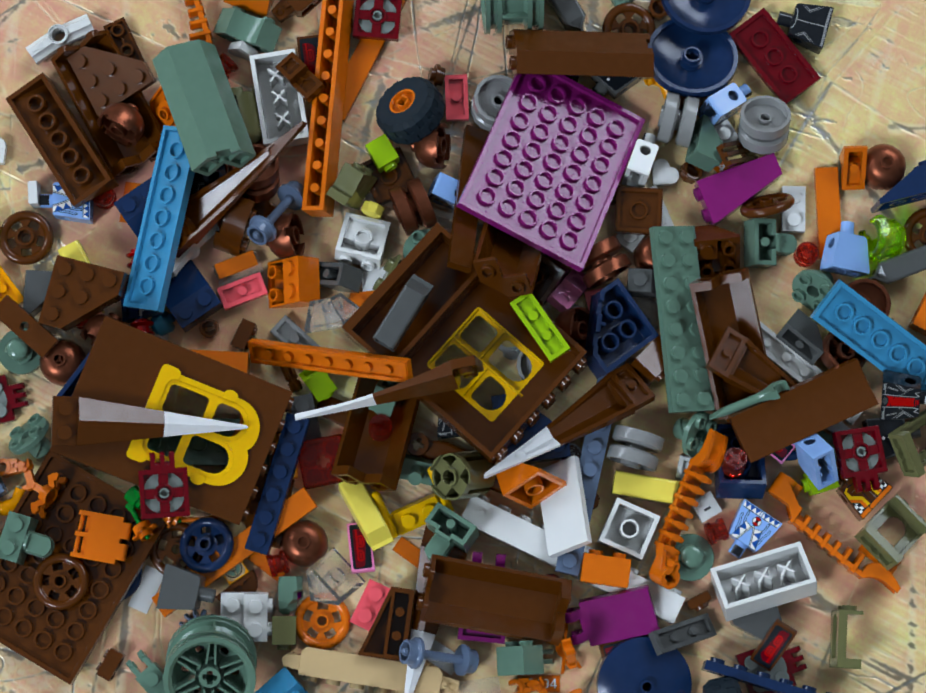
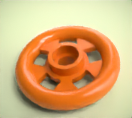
[295,593,350,649]

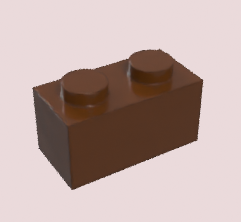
[231,318,258,352]
[96,648,126,681]

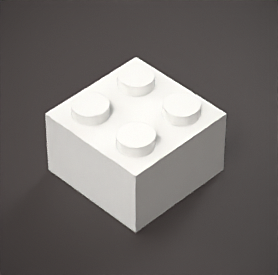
[597,497,661,561]

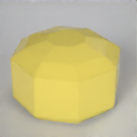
[361,200,385,219]

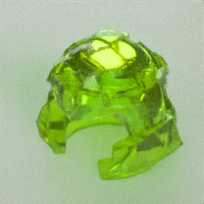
[858,215,907,262]

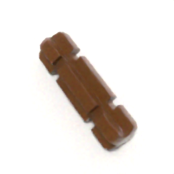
[280,367,303,393]

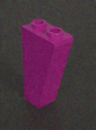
[693,153,782,226]

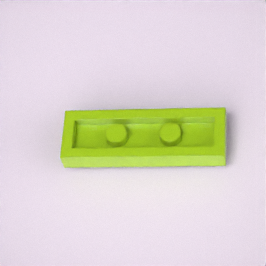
[510,294,571,363]

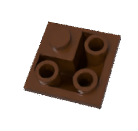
[694,225,740,278]

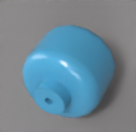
[151,311,176,336]

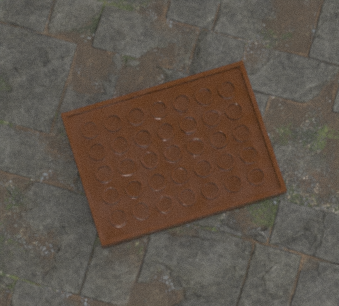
[0,451,167,685]

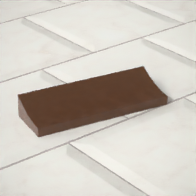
[6,72,119,208]
[728,358,879,463]

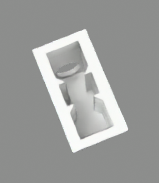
[621,133,659,188]

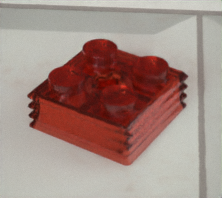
[299,434,343,489]

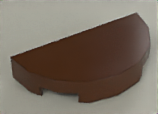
[215,569,258,602]

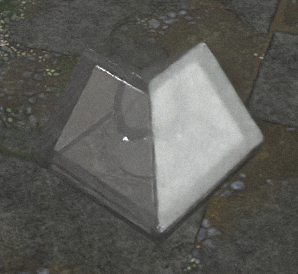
[304,293,359,334]
[306,548,366,605]

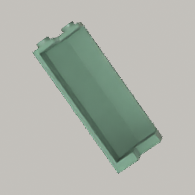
[152,39,256,176]

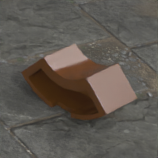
[213,197,258,256]

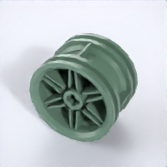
[480,0,544,34]
[163,615,257,693]

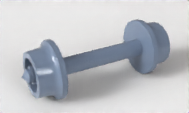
[246,181,304,245]
[399,637,479,676]

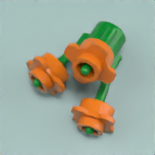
[124,485,183,541]

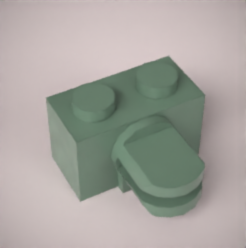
[744,218,797,268]
[425,502,480,560]
[0,511,55,566]
[496,640,554,676]

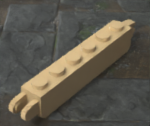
[281,647,459,693]

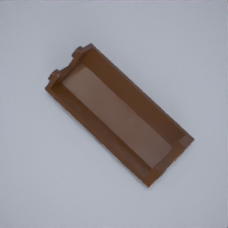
[505,29,654,79]
[51,30,162,177]
[473,222,543,297]
[689,267,767,422]
[331,377,420,491]
[416,554,572,646]

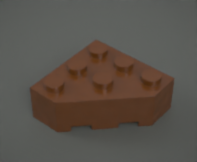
[38,255,129,332]

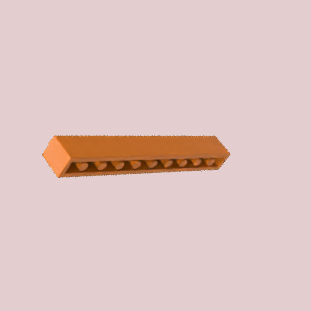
[302,0,354,217]

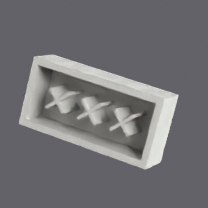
[249,48,309,147]
[710,541,817,622]

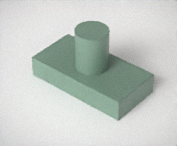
[400,454,434,486]

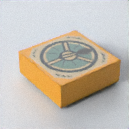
[224,562,249,585]

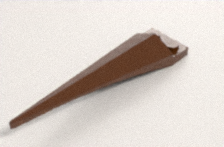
[176,121,307,258]

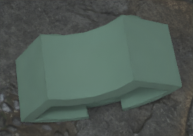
[213,6,282,53]

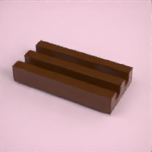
[716,140,755,168]

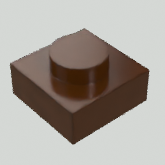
[685,590,712,612]

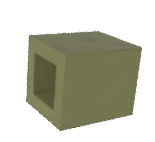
[272,616,297,650]

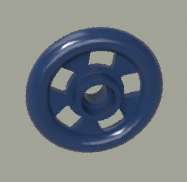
[180,517,234,573]

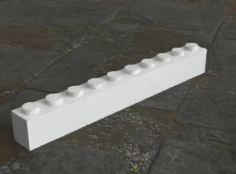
[462,495,685,624]

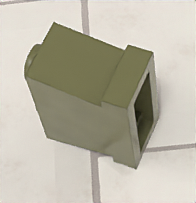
[326,162,378,210]

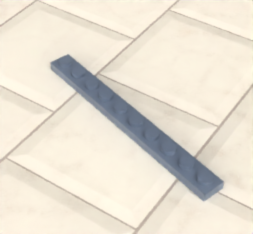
[554,360,626,577]

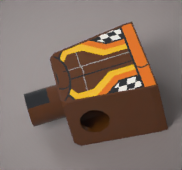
[836,468,893,521]

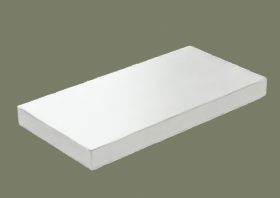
[541,455,592,558]

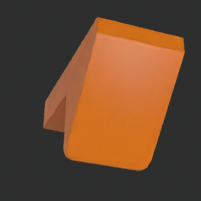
[839,145,868,190]

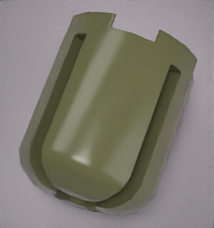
[231,87,262,144]
[430,450,496,501]

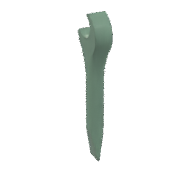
[708,380,790,420]

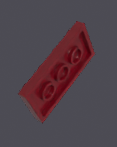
[729,8,821,104]

